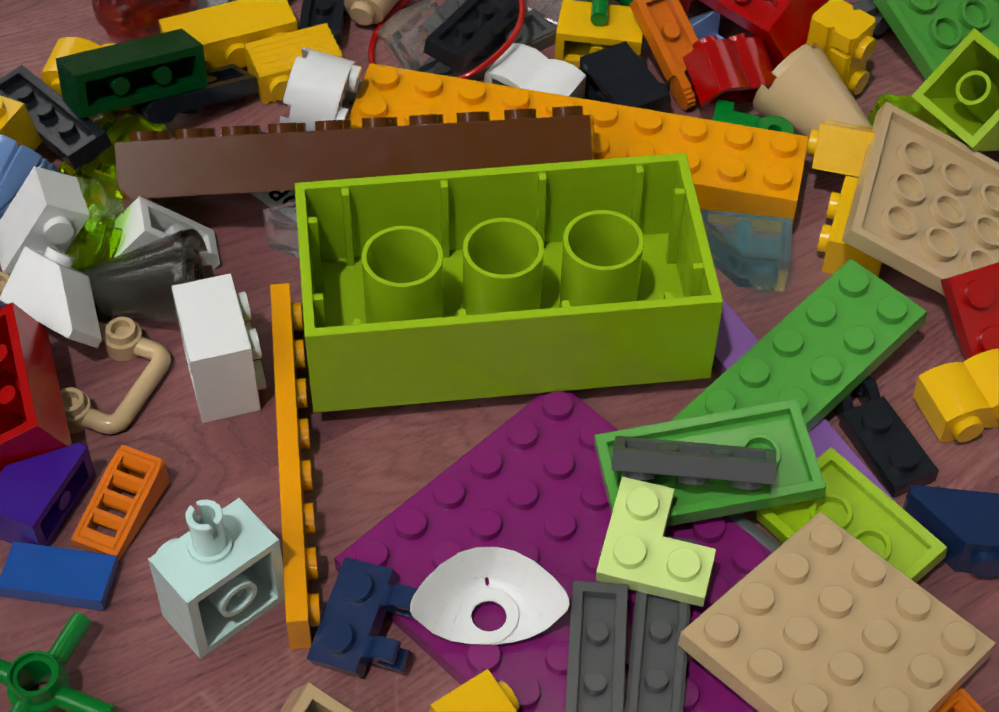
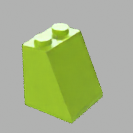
[911,28,999,151]

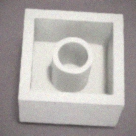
[171,273,266,423]

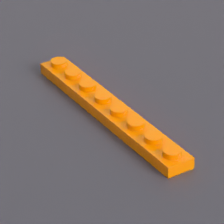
[270,283,321,650]

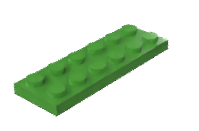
[671,259,927,432]

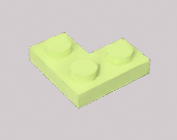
[596,477,716,607]

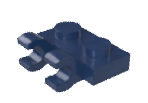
[306,557,418,678]

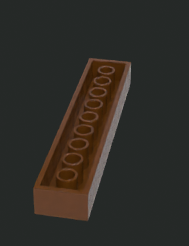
[114,106,596,200]

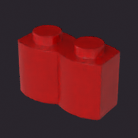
[683,33,776,107]

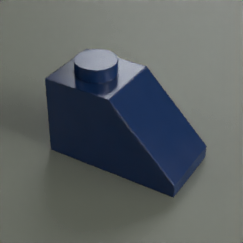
[903,484,999,578]

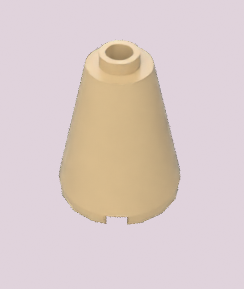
[753,42,873,141]

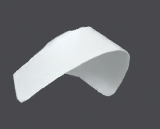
[410,547,570,645]

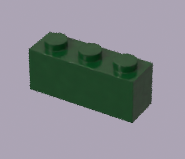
[56,28,208,118]

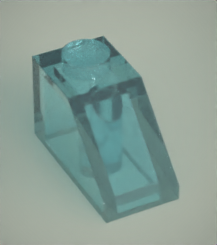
[700,209,793,292]

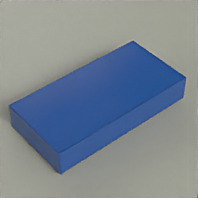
[0,541,119,611]

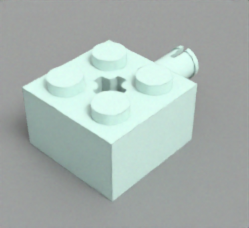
[148,498,285,659]

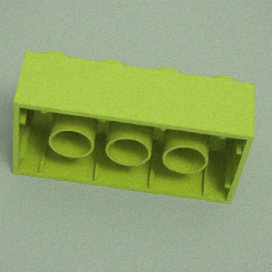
[294,153,723,413]

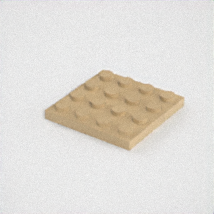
[842,101,999,296]
[678,512,996,712]

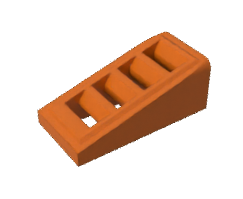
[71,445,170,562]

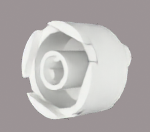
[279,47,363,131]

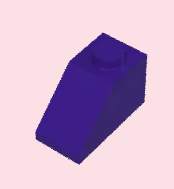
[0,443,96,546]

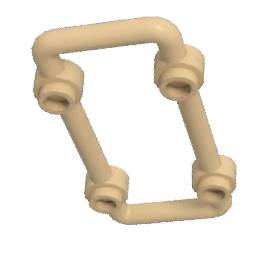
[0,271,171,434]

